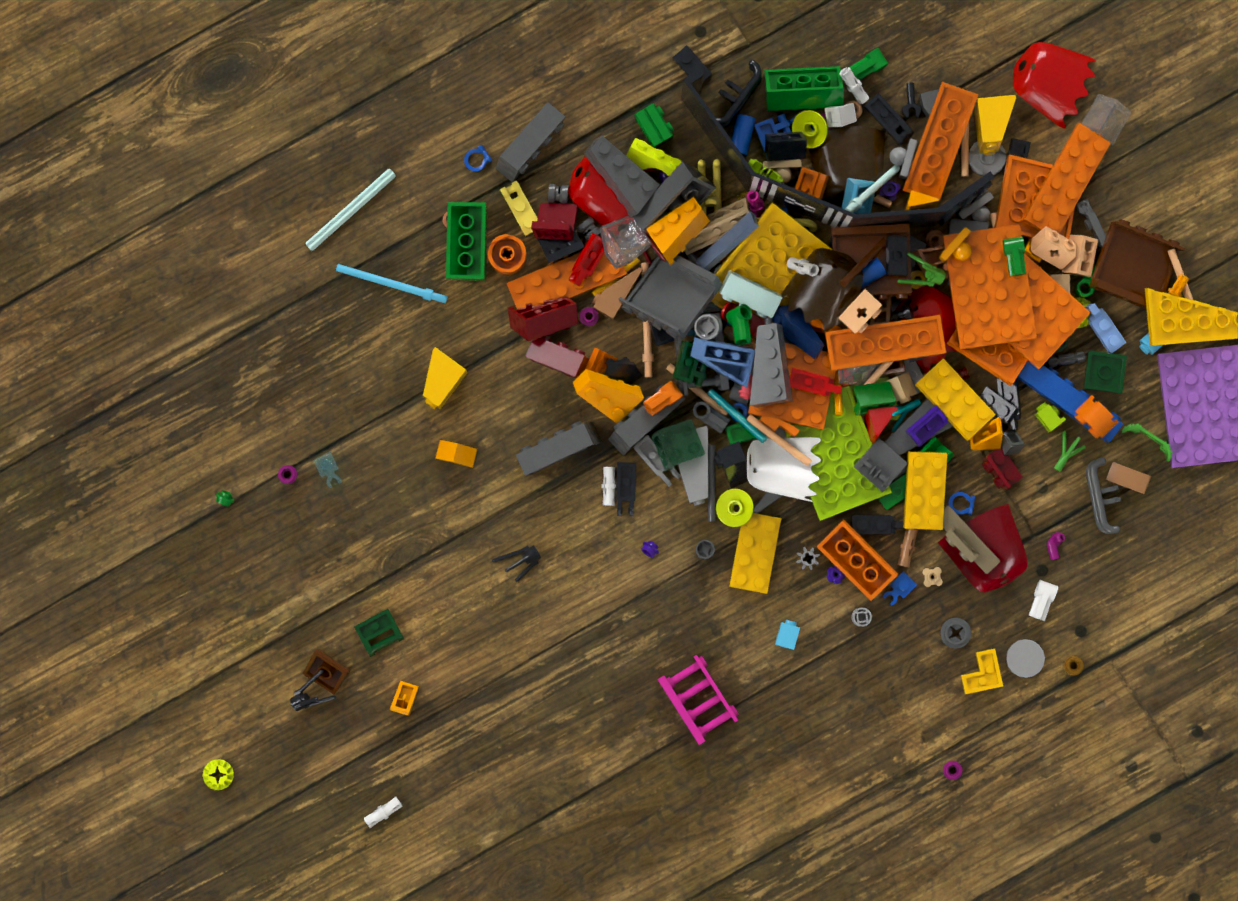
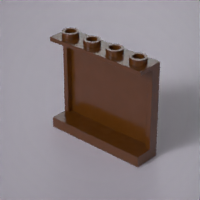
[1089,219,1185,310]
[832,224,912,300]

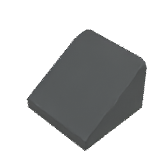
[1002,430,1025,456]

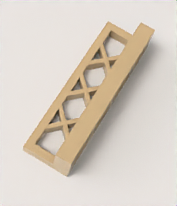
[684,197,750,255]

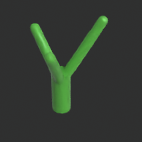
[1054,431,1086,472]

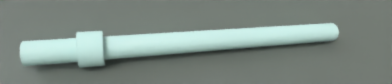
[845,165,900,212]

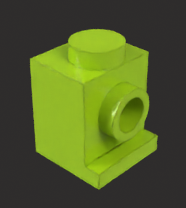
[1034,402,1066,433]

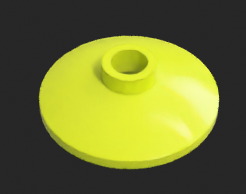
[792,110,828,148]
[716,489,754,527]

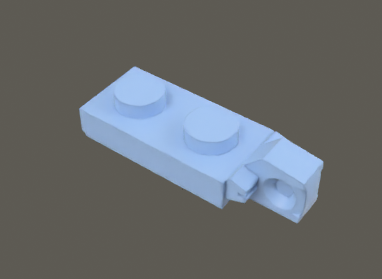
[1085,303,1126,354]

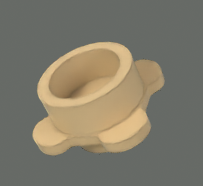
[922,567,943,587]

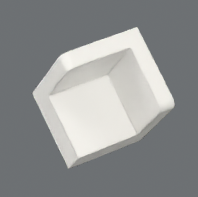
[825,103,857,127]

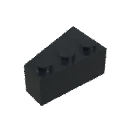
[714,441,748,489]

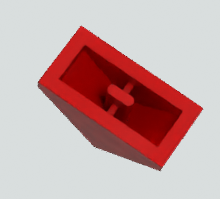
[865,406,898,444]

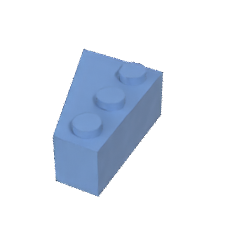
[691,337,755,387]

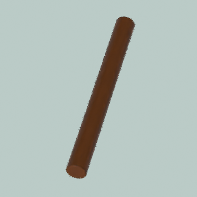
[840,235,889,287]

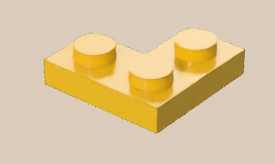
[961,649,1003,694]

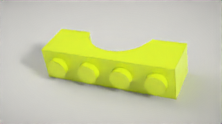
[626,138,703,176]

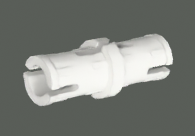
[839,67,869,104]
[787,257,819,276]
[601,467,617,506]
[364,797,403,828]

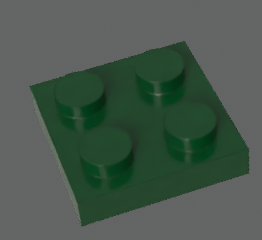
[1083,351,1127,394]

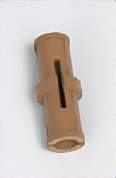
[897,529,918,568]

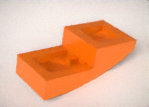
[759,416,800,438]

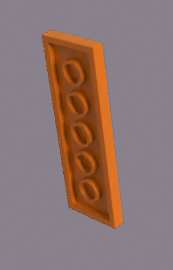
[902,82,978,201]
[1023,123,1111,234]
[506,240,627,309]
[825,315,946,371]

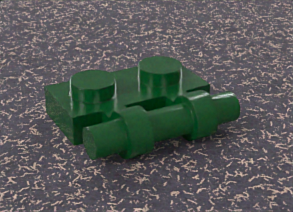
[672,341,707,387]

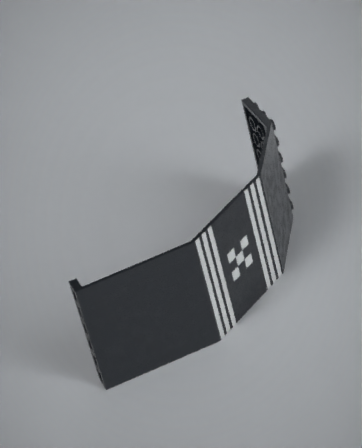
[681,68,995,228]

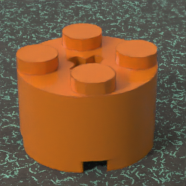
[488,234,527,275]
[1074,395,1119,439]

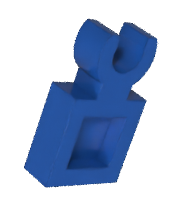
[882,571,917,606]

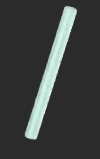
[306,169,396,251]

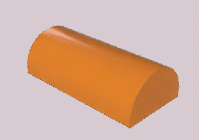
[817,519,898,601]

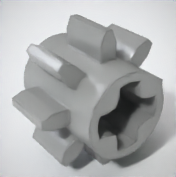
[796,547,820,570]

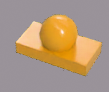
[939,227,972,262]

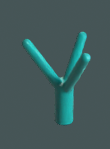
[892,399,921,432]

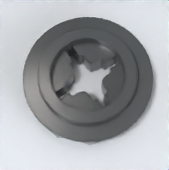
[940,618,971,648]

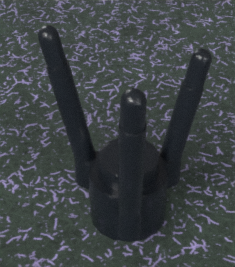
[492,545,541,582]
[290,669,336,711]

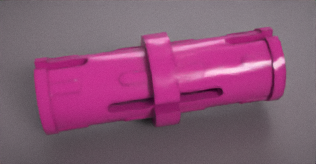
[747,190,765,217]

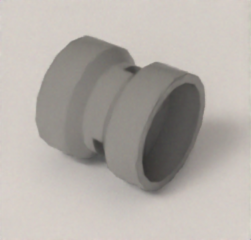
[851,607,872,627]

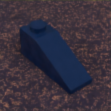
[772,305,825,359]

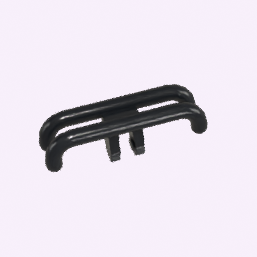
[715,60,762,128]

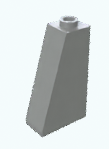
[670,426,708,506]

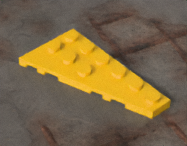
[1145,288,1238,346]

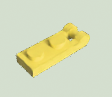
[500,180,538,237]

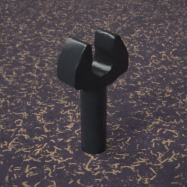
[902,82,921,119]

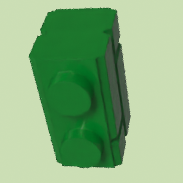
[634,103,674,148]

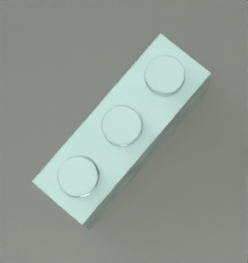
[719,270,782,318]

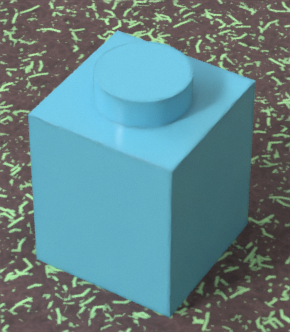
[775,620,800,650]

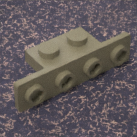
[943,506,1000,574]

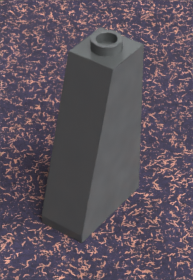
[884,399,953,455]

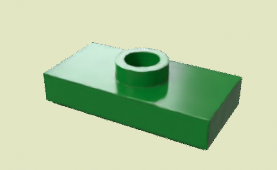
[725,417,766,445]
[878,473,907,510]

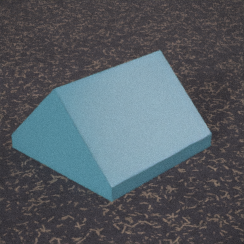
[842,178,875,214]

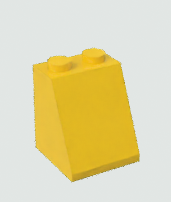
[974,95,1016,156]
[423,347,468,410]

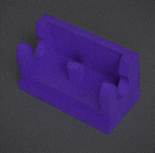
[905,405,948,447]

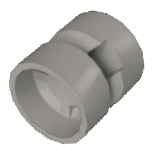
[694,314,723,340]

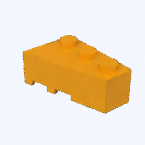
[646,197,710,266]
[573,369,644,423]

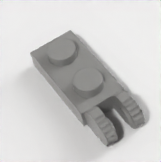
[633,435,681,487]

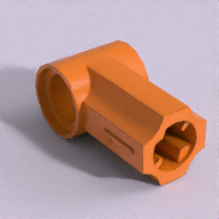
[643,380,684,416]

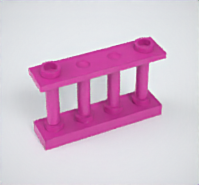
[658,655,739,745]

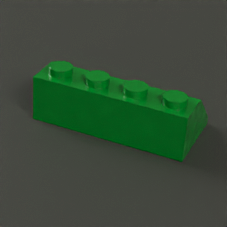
[764,66,844,111]
[446,202,488,281]

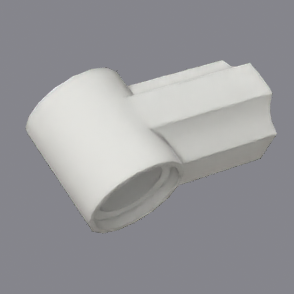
[1029,580,1058,621]

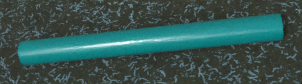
[707,389,767,443]

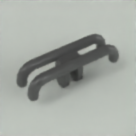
[1086,458,1121,534]

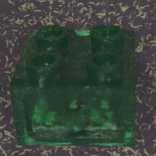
[651,419,705,472]

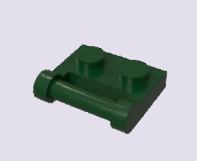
[354,609,404,657]

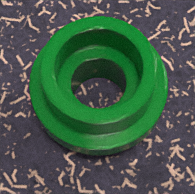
[216,490,235,507]

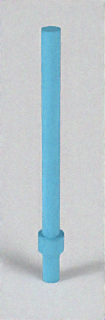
[336,264,448,304]

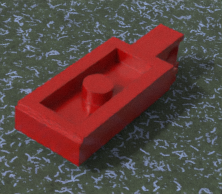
[568,233,609,286]
[790,368,842,396]

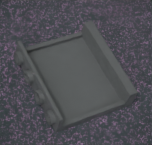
[619,246,723,339]

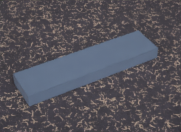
[696,211,759,271]

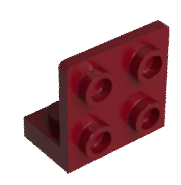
[531,203,578,240]
[982,446,1023,491]

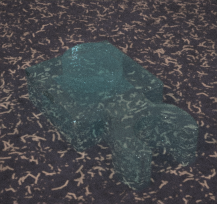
[313,452,342,488]

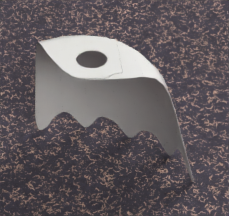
[747,437,821,502]

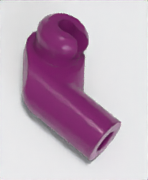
[1047,532,1065,560]

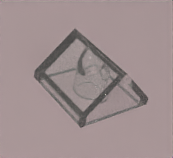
[1081,94,1132,146]

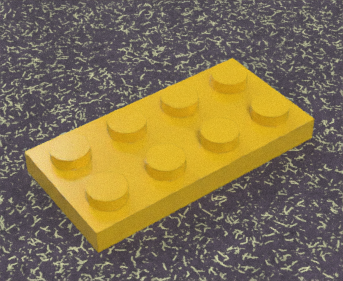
[915,358,996,441]
[904,451,947,530]
[729,513,781,594]

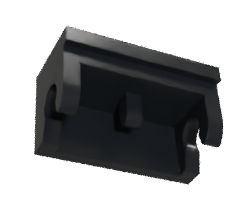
[765,131,807,161]

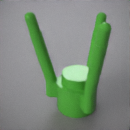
[898,252,946,287]

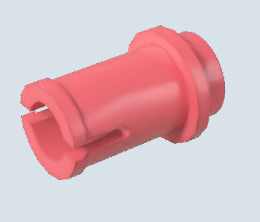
[738,375,753,400]

